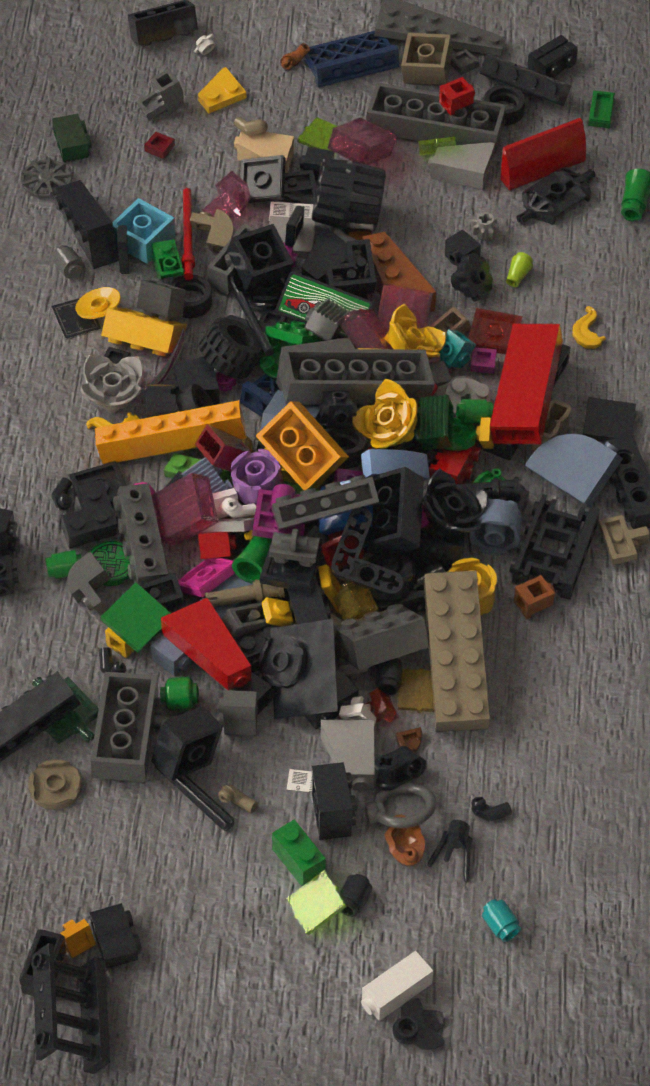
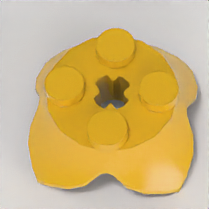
[384,304,447,360]
[352,379,418,449]

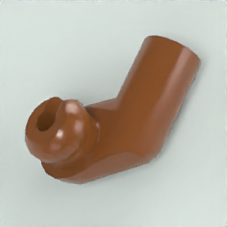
[280,43,310,70]

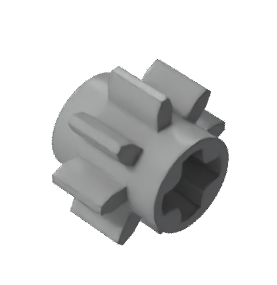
[471,212,499,241]

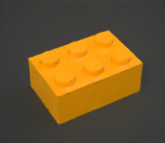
[256,401,349,491]

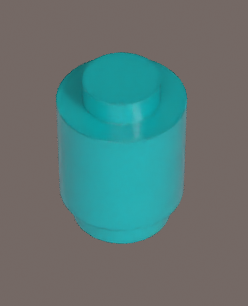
[482,899,521,942]

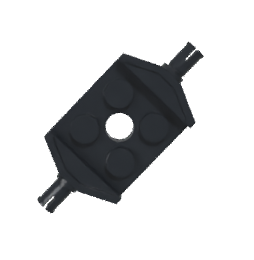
[516,167,596,225]

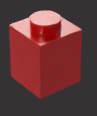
[198,532,237,559]

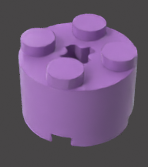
[231,449,285,505]

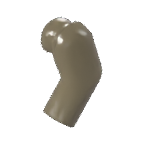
[234,116,268,136]
[218,785,258,813]

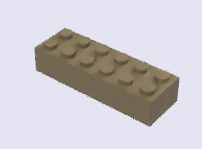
[424,571,490,732]

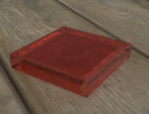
[468,308,522,355]

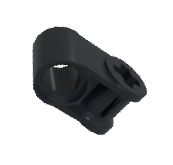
[374,746,427,791]

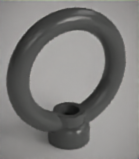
[365,783,436,828]

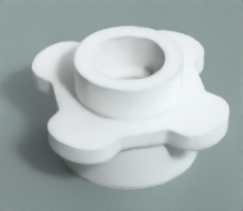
[194,34,216,55]

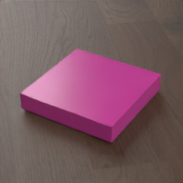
[178,558,235,597]

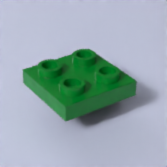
[265,321,325,345]

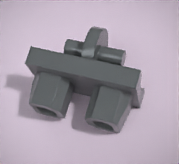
[269,529,320,567]

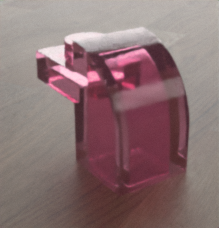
[202,171,250,218]

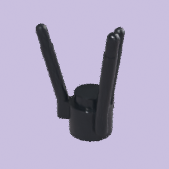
[427,820,473,882]

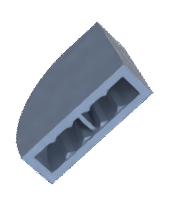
[525,434,622,508]

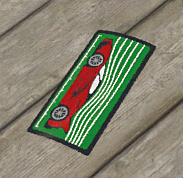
[275,271,374,344]

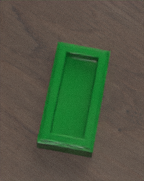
[588,90,615,129]

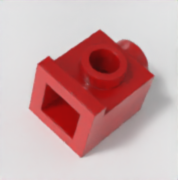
[439,77,475,116]

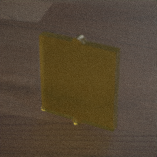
[398,668,434,713]

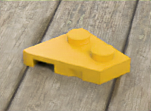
[198,67,247,114]

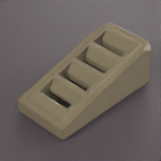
[429,306,471,334]

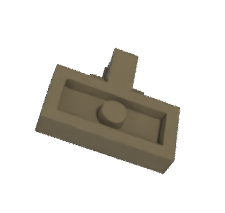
[598,515,650,565]

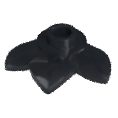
[392,998,445,1050]

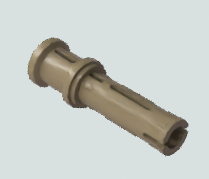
[205,579,285,607]

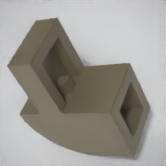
[190,209,236,253]

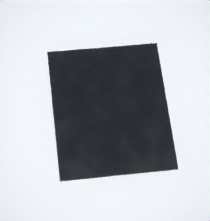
[270,619,338,719]

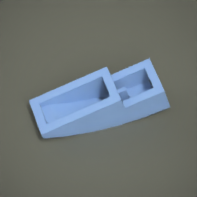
[361,449,430,480]

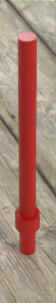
[181,188,195,280]

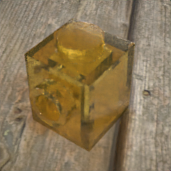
[333,582,378,621]

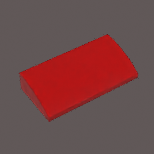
[500,118,586,191]

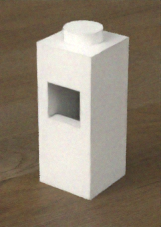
[361,951,433,1021]

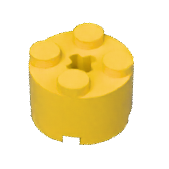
[447,558,497,615]

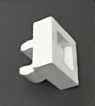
[339,696,377,726]

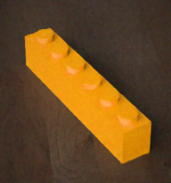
[95,400,246,464]

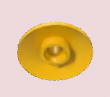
[75,287,121,319]

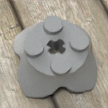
[80,354,144,413]
[433,376,494,430]

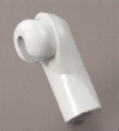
[222,498,256,519]

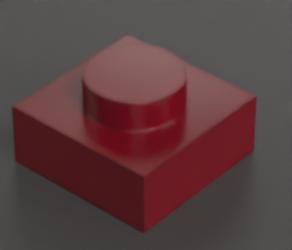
[144,131,175,159]

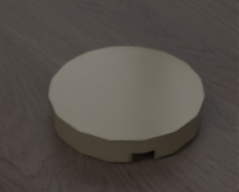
[28,759,82,810]

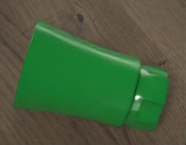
[621,168,650,222]
[232,536,272,584]

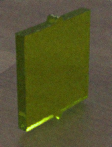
[297,117,349,152]
[419,137,456,155]
[286,870,347,935]

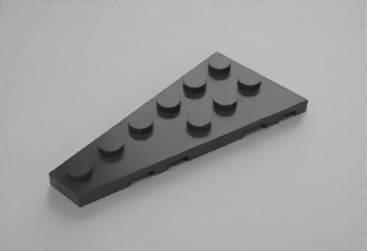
[374,0,505,56]

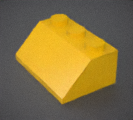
[101,307,187,356]

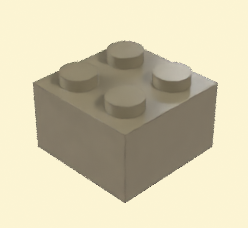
[401,33,453,85]

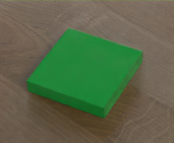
[100,582,171,653]

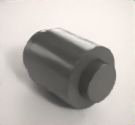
[53,245,84,278]

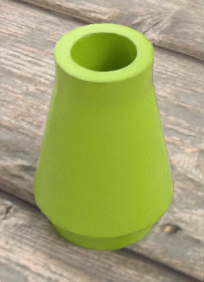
[506,252,533,288]

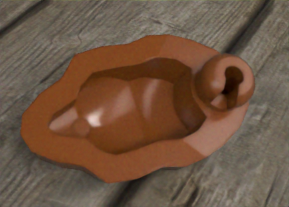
[384,814,425,866]

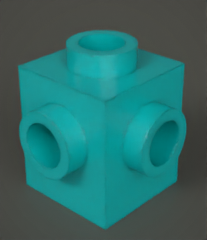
[438,329,476,369]

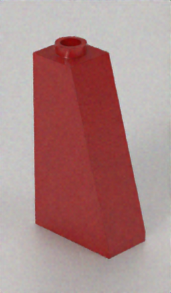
[161,598,252,690]

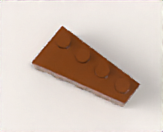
[363,232,436,320]

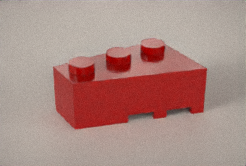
[429,440,482,484]

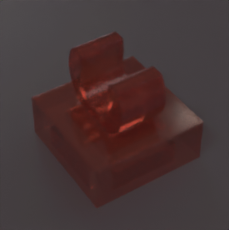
[366,688,399,723]

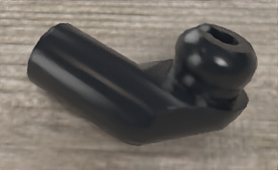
[51,477,72,510]
[99,647,126,674]

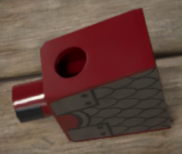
[195,424,252,472]

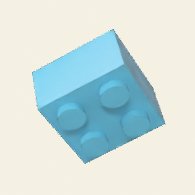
[112,198,176,264]

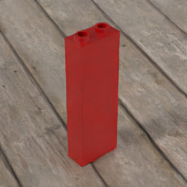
[489,324,563,444]

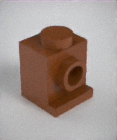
[514,575,555,620]

